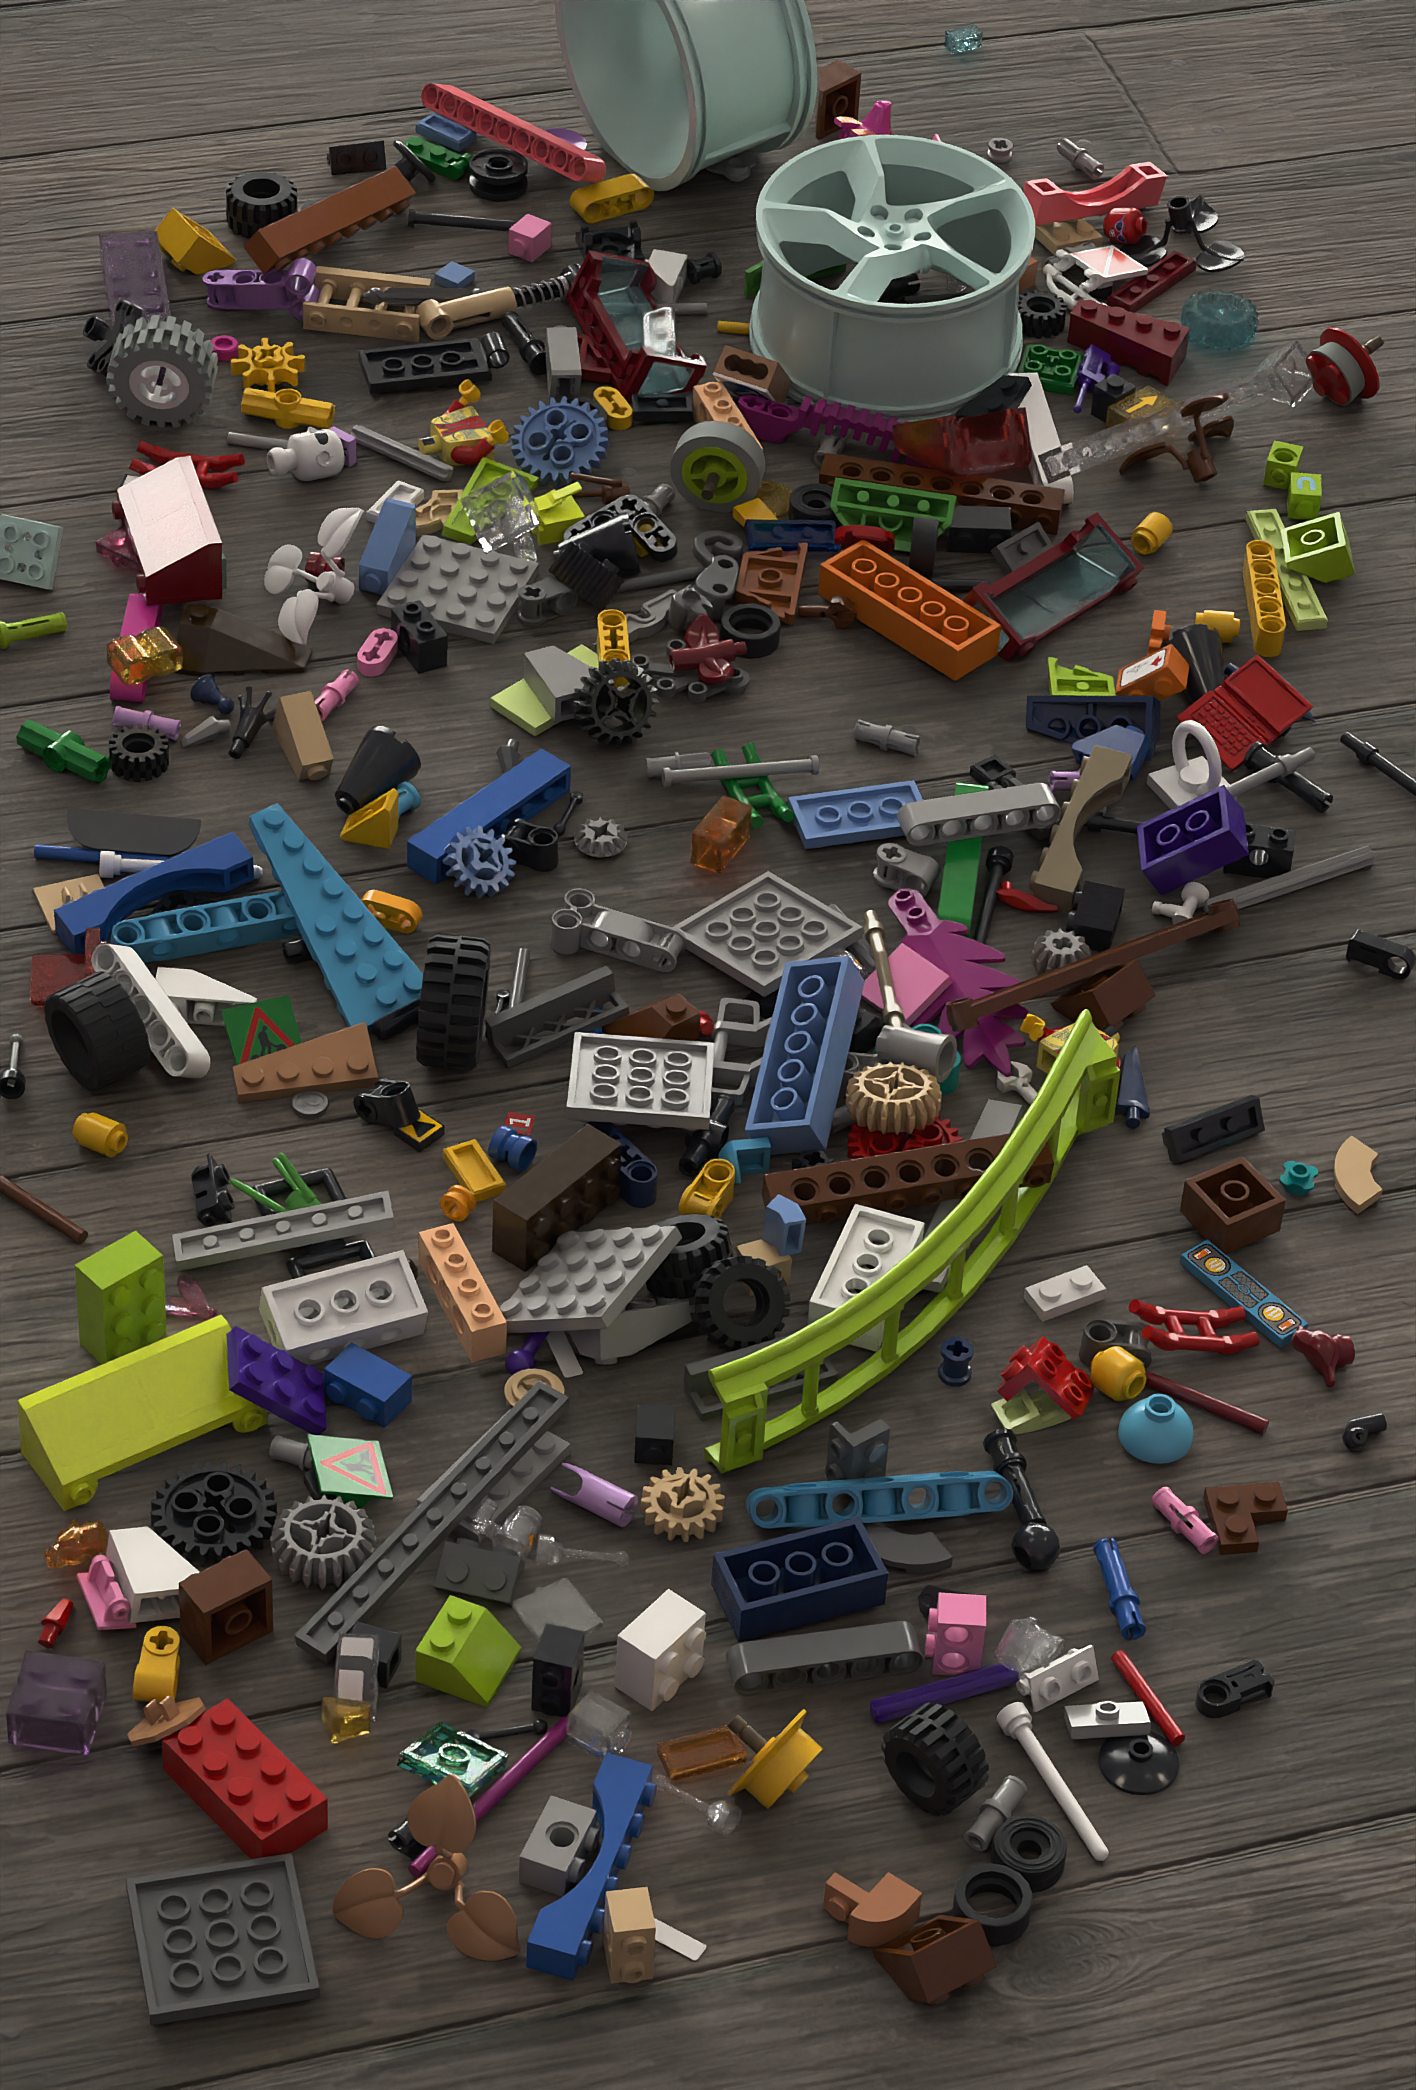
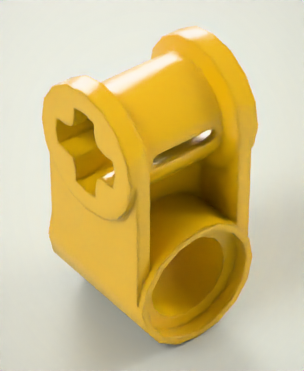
[678,1159,735,1218]
[133,1626,180,1703]

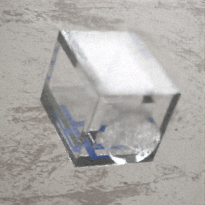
[566,1690,632,1761]

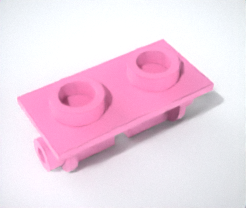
[76,1555,136,1630]

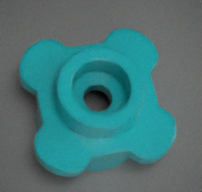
[1279,1161,1318,1195]

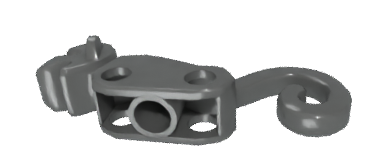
[668,531,744,632]

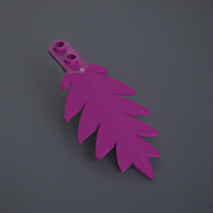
[888,889,1030,1077]

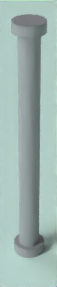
[662,755,819,787]

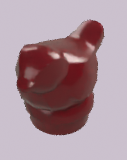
[1291,1325,1355,1387]

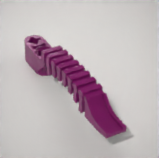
[737,395,962,472]

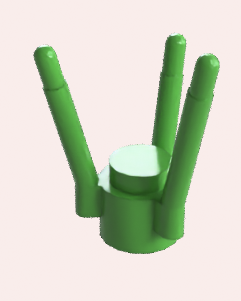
[230,1153,321,1213]

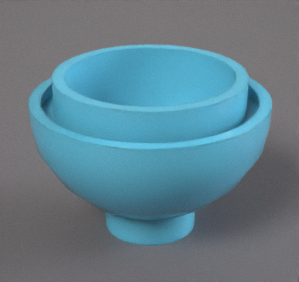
[1118,1394,1194,1464]

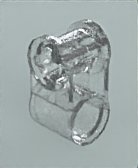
[994,1616,1065,1672]

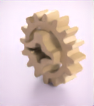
[641,1467,725,1542]

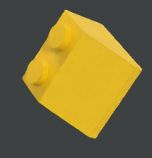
[152,208,236,275]

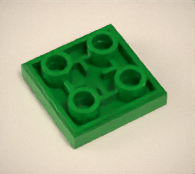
[1017,344,1084,396]

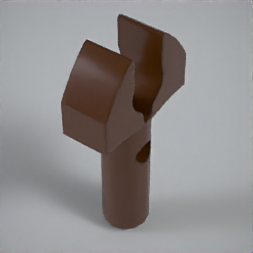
[798,595,857,629]

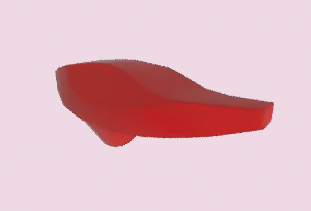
[995,881,1058,913]

